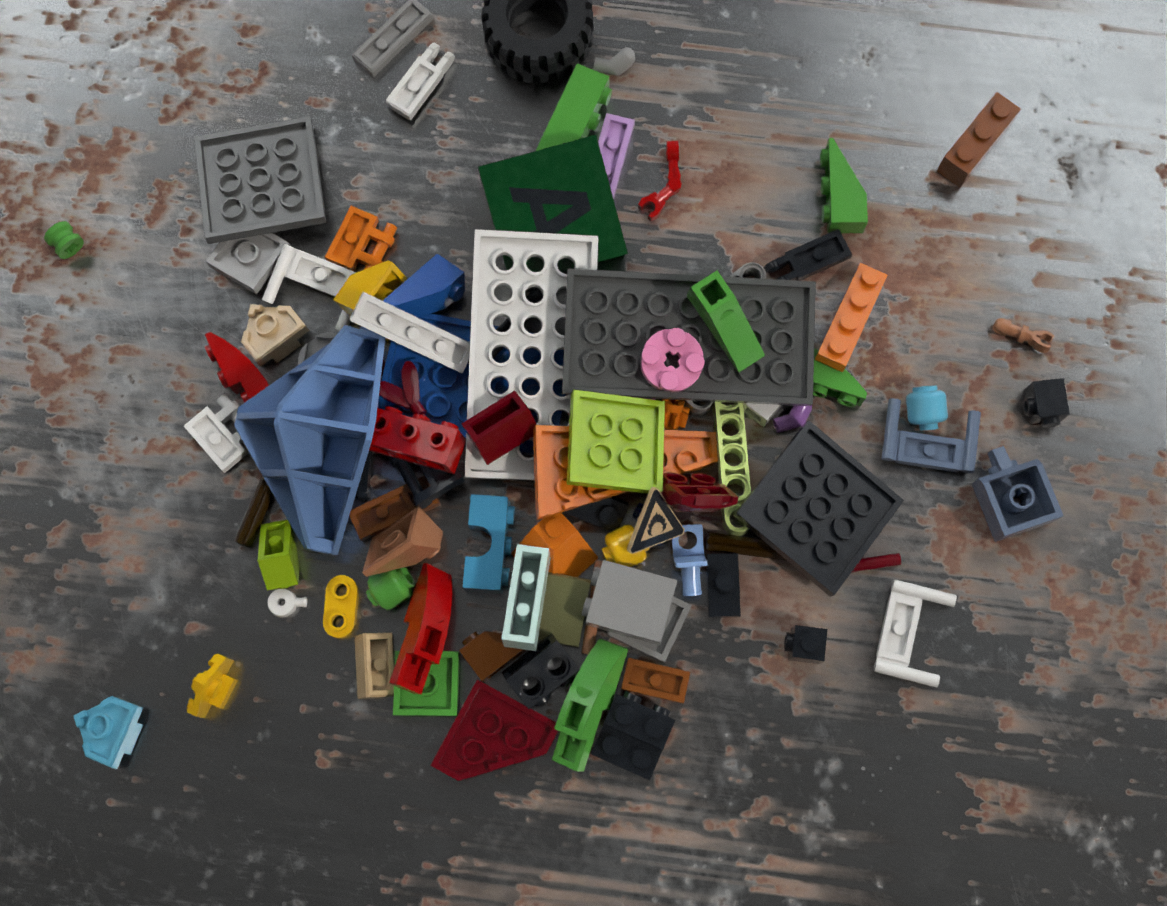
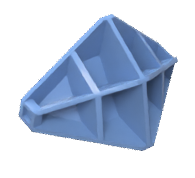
[234,325,385,555]

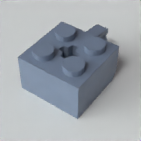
[972,446,1064,542]

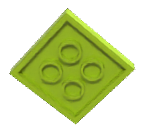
[567,390,665,494]

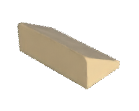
[354,633,394,699]

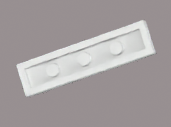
[349,291,470,373]

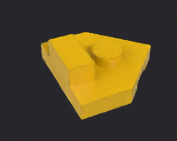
[186,653,238,718]

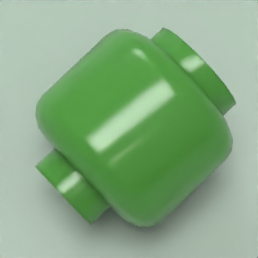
[366,567,415,610]

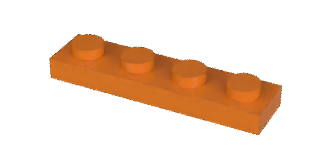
[815,263,888,372]

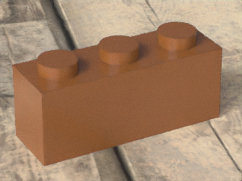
[937,92,1021,188]

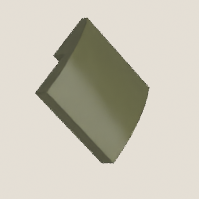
[538,572,591,647]

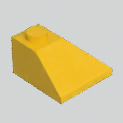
[333,260,408,342]

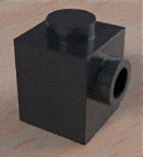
[1023,378,1070,428]
[784,625,828,664]

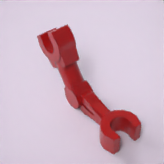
[638,141,682,221]

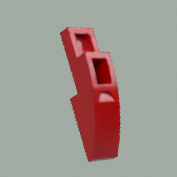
[204,332,270,403]
[389,563,452,695]

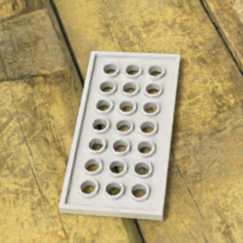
[464,229,598,481]

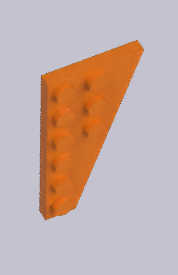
[533,425,718,520]

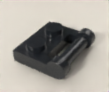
[389,456,465,509]

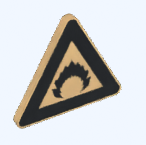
[627,487,685,554]

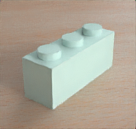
[502,544,551,651]

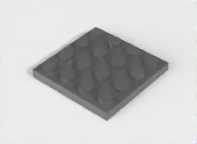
[194,116,327,244]

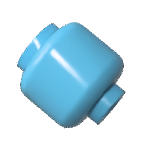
[906,385,948,431]

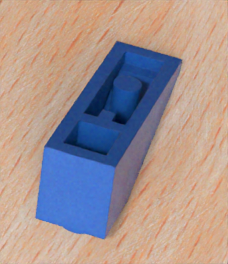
[383,254,465,318]

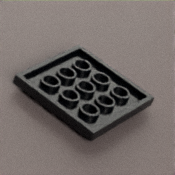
[733,420,904,597]

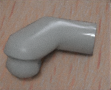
[593,47,635,76]

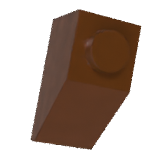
[459,631,527,683]

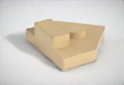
[241,304,309,367]

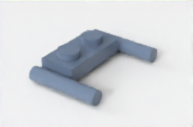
[881,398,981,473]

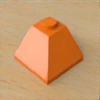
[511,513,599,577]

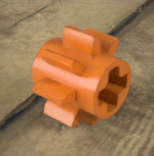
[661,399,690,430]

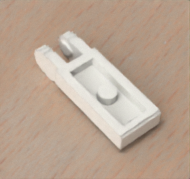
[385,43,455,121]

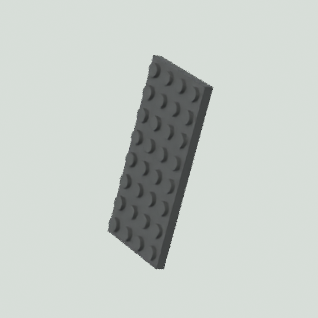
[562,269,816,406]

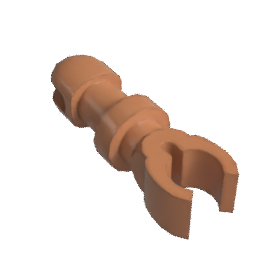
[993,318,1055,353]

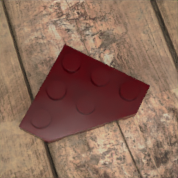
[430,680,559,781]

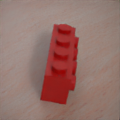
[369,406,466,474]

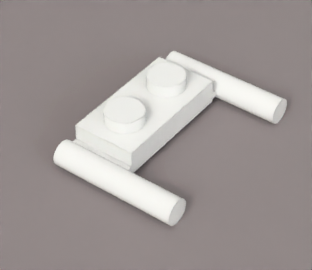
[262,244,356,331]
[873,579,957,688]

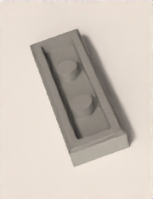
[352,0,434,77]

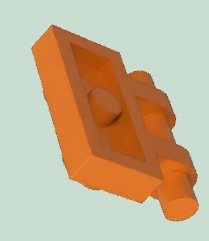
[325,206,397,271]

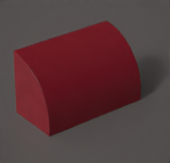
[462,390,537,465]

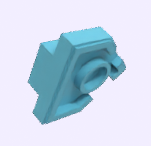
[73,696,143,769]

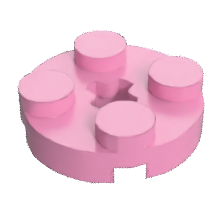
[640,328,704,392]

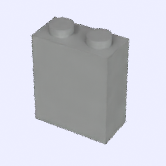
[582,560,677,645]

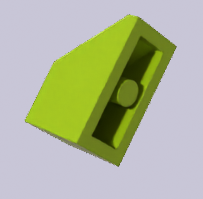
[257,520,299,591]

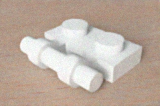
[184,394,248,473]

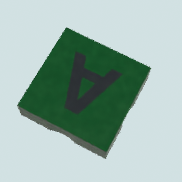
[478,135,628,272]

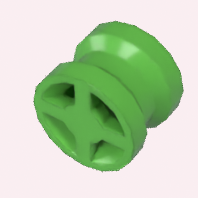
[44,221,84,259]

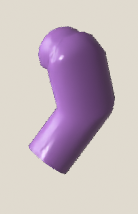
[773,405,812,433]

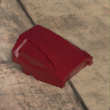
[661,473,739,512]

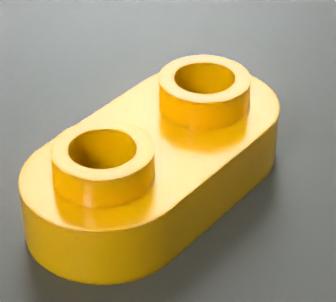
[323,575,359,639]

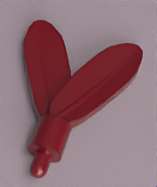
[379,361,427,417]

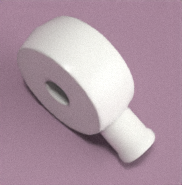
[268,588,308,618]

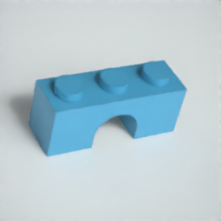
[463,494,515,594]

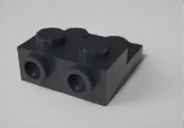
[591,691,675,781]

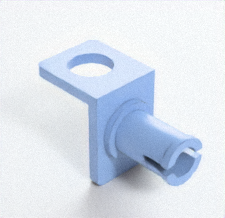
[672,524,708,596]

